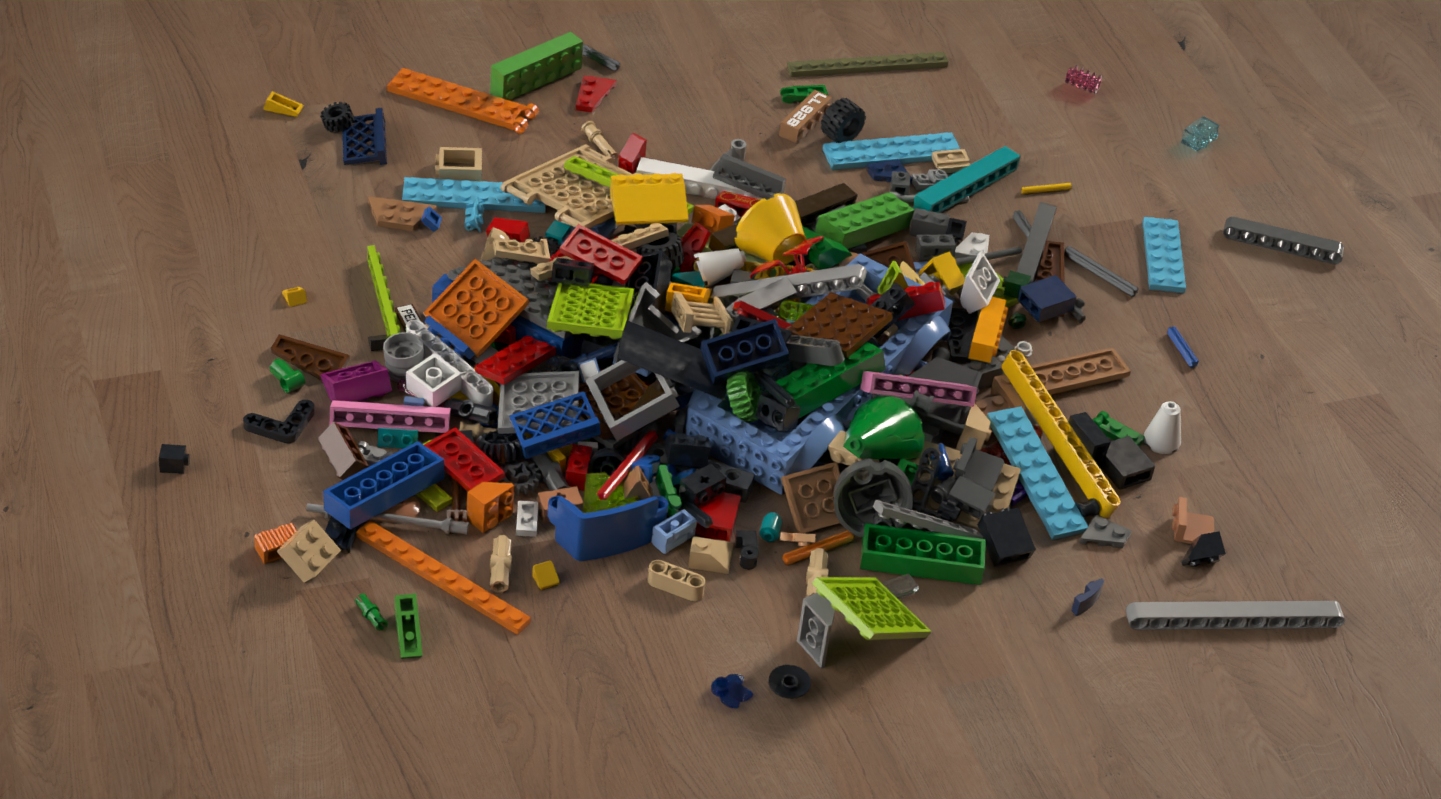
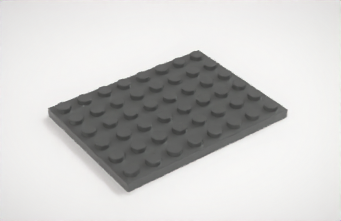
[448,257,576,338]

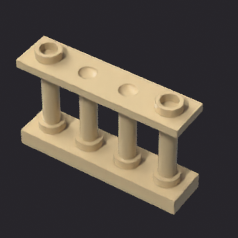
[671,292,733,334]

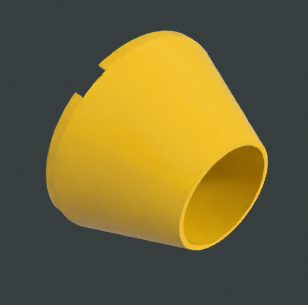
[735,193,806,265]

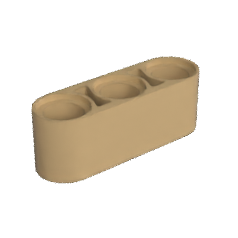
[648,560,705,601]

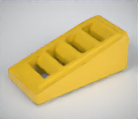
[264,91,304,117]

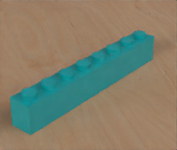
[913,146,1021,213]

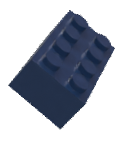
[701,319,789,385]

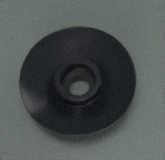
[768,665,811,699]

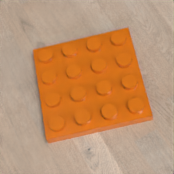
[423,259,530,357]

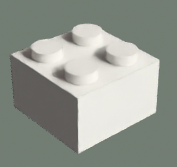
[406,353,462,407]

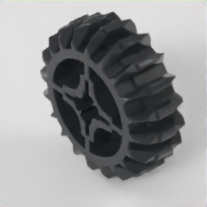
[475,430,527,464]

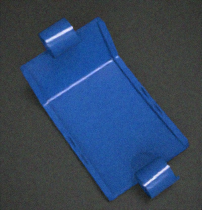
[547,496,668,561]

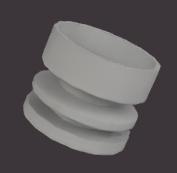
[383,332,425,383]

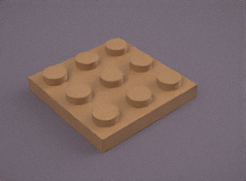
[781,462,840,534]

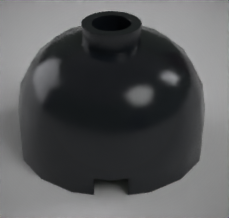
[588,447,627,487]

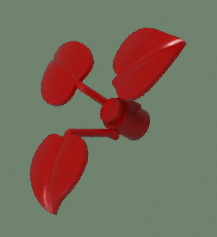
[750,236,824,278]

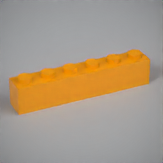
[968,297,1008,363]

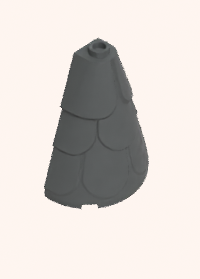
[614,282,703,363]

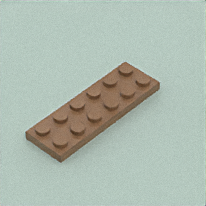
[1031,347,1131,395]

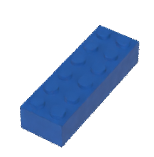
[323,441,444,529]

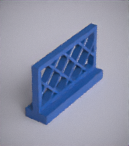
[509,391,601,459]

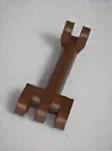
[446,475,467,522]

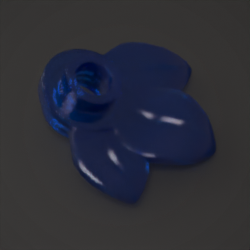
[711,674,753,708]

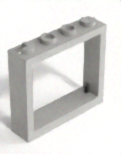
[585,360,679,441]

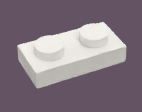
[516,501,538,537]

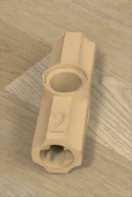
[490,535,512,593]
[806,548,828,597]

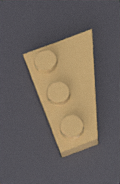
[493,239,550,264]

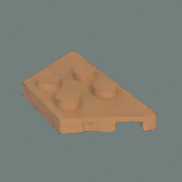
[368,196,437,231]

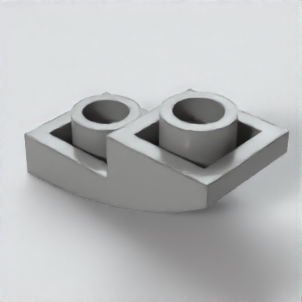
[911,169,948,190]

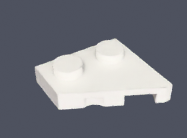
[955,232,989,258]

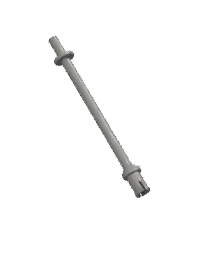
[306,503,469,535]

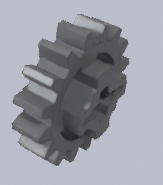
[498,460,540,496]

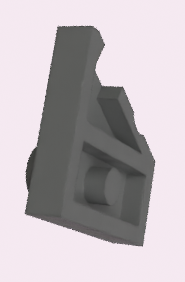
[1080,515,1132,548]

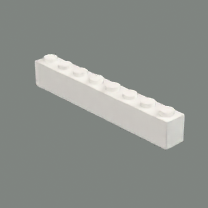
[637,157,775,199]

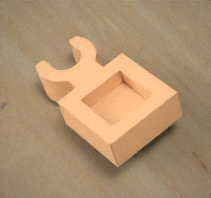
[779,532,816,546]

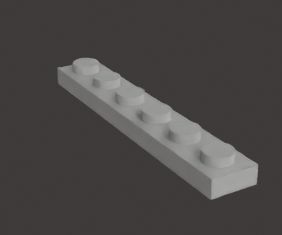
[873,500,983,539]

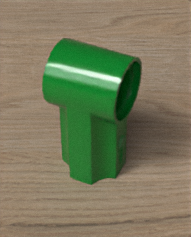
[269,358,305,393]

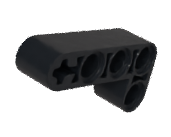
[909,448,942,530]

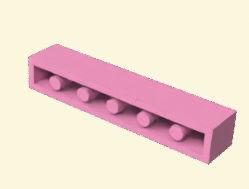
[860,371,977,407]
[329,401,451,433]

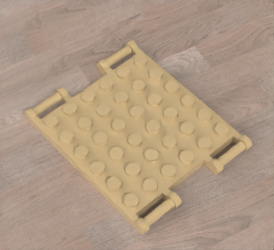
[500,144,643,229]

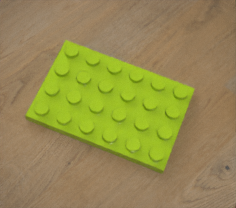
[546,283,634,339]
[812,577,932,640]

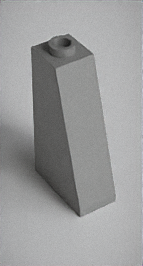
[726,277,797,322]

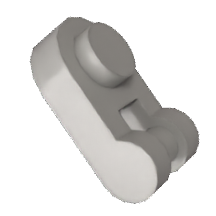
[357,441,387,466]

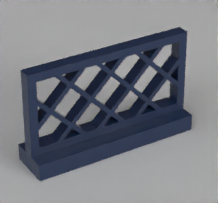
[343,108,387,165]

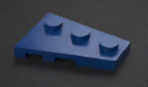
[424,316,475,359]

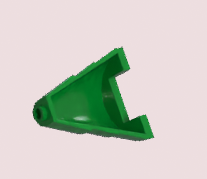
[843,395,925,459]

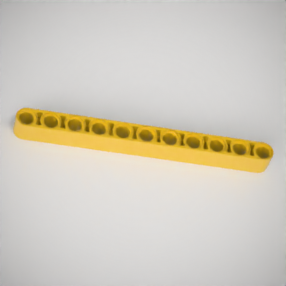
[1001,350,1121,518]

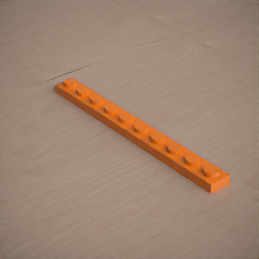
[356,520,531,635]

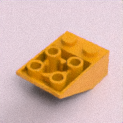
[665,283,713,313]

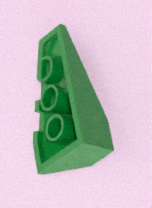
[802,226,852,270]

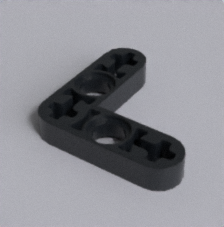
[243,399,315,444]

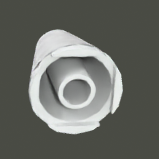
[694,248,747,288]
[1144,401,1181,454]

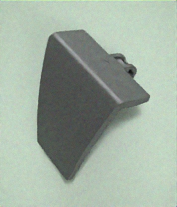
[871,357,982,436]

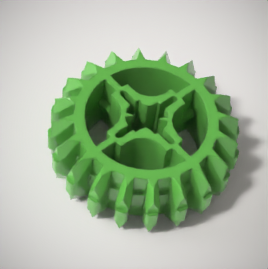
[726,371,762,423]

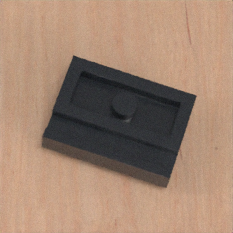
[325,516,360,553]

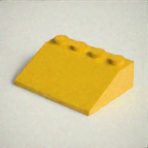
[610,173,689,225]

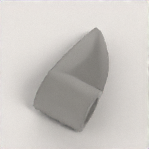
[710,139,747,171]

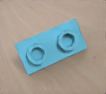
[464,197,484,233]

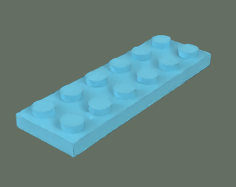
[1142,217,1186,293]

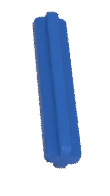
[1167,326,1199,368]

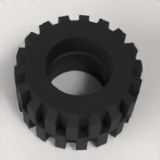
[821,98,866,143]
[636,233,684,269]

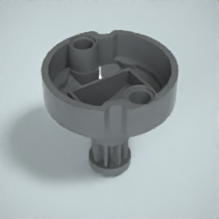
[834,459,913,537]

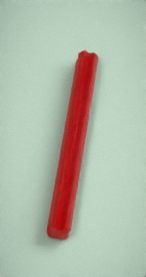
[597,430,658,501]

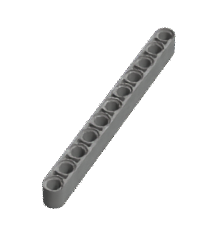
[1125,601,1345,630]

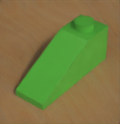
[394,593,423,658]

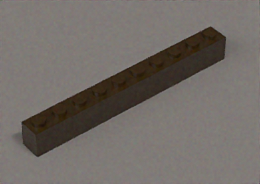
[708,183,858,251]

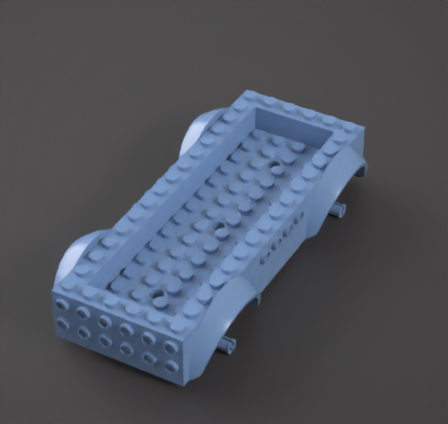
[686,254,953,495]

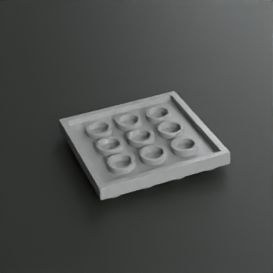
[498,371,579,434]

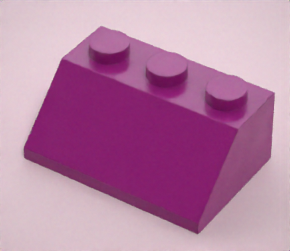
[320,360,392,402]

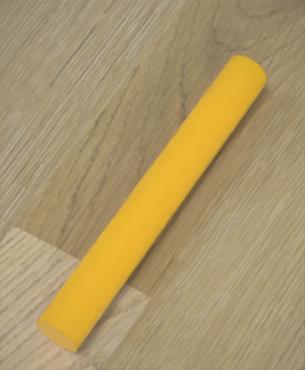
[1021,183,1072,194]

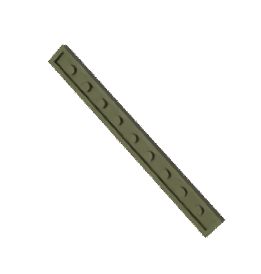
[787,52,949,77]

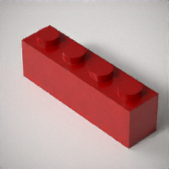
[866,282,945,320]

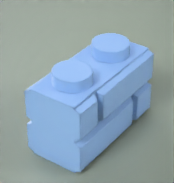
[652,509,697,554]

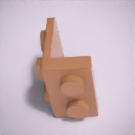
[1172,497,1214,544]

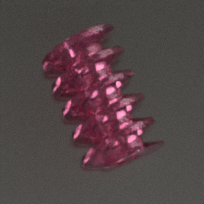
[1065,65,1102,94]

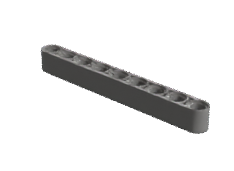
[709,264,867,307]

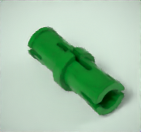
[355,593,388,631]

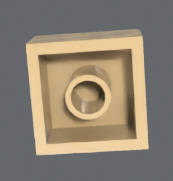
[277,519,341,582]

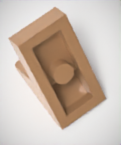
[623,466,653,500]

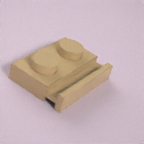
[932,149,971,173]

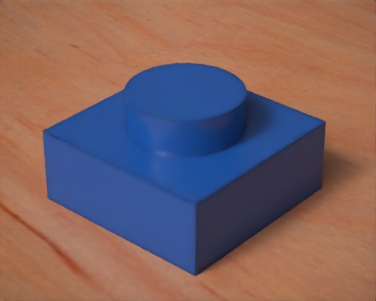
[421,206,442,232]

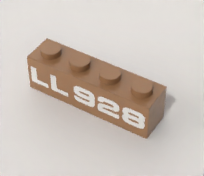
[779,90,832,143]

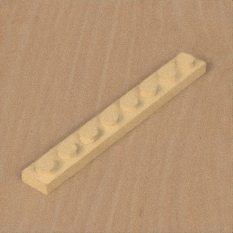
[530,223,669,281]

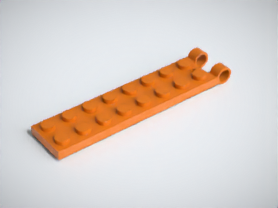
[387,68,539,133]

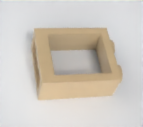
[435,147,482,181]

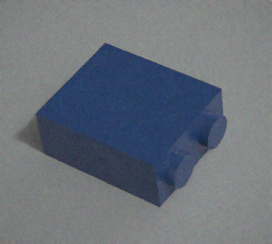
[1018,275,1077,322]

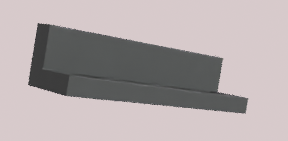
[713,154,786,200]

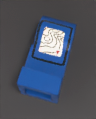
[631,455,660,484]

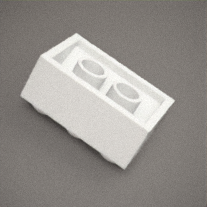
[960,251,1000,314]

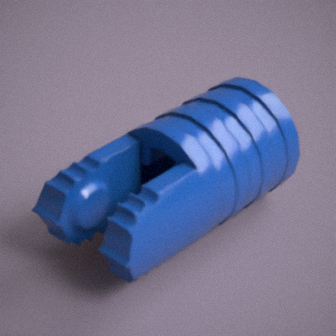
[929,443,954,481]

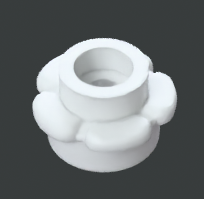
[1014,341,1032,358]

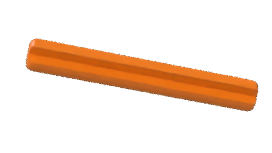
[782,530,854,565]

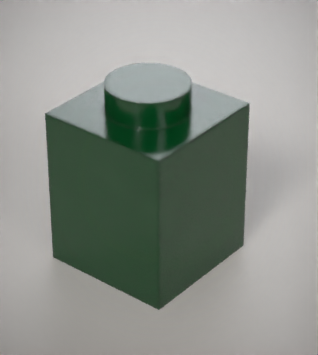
[1002,270,1031,299]

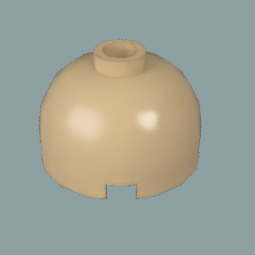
[480,227,510,261]

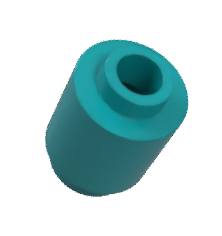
[759,512,782,542]

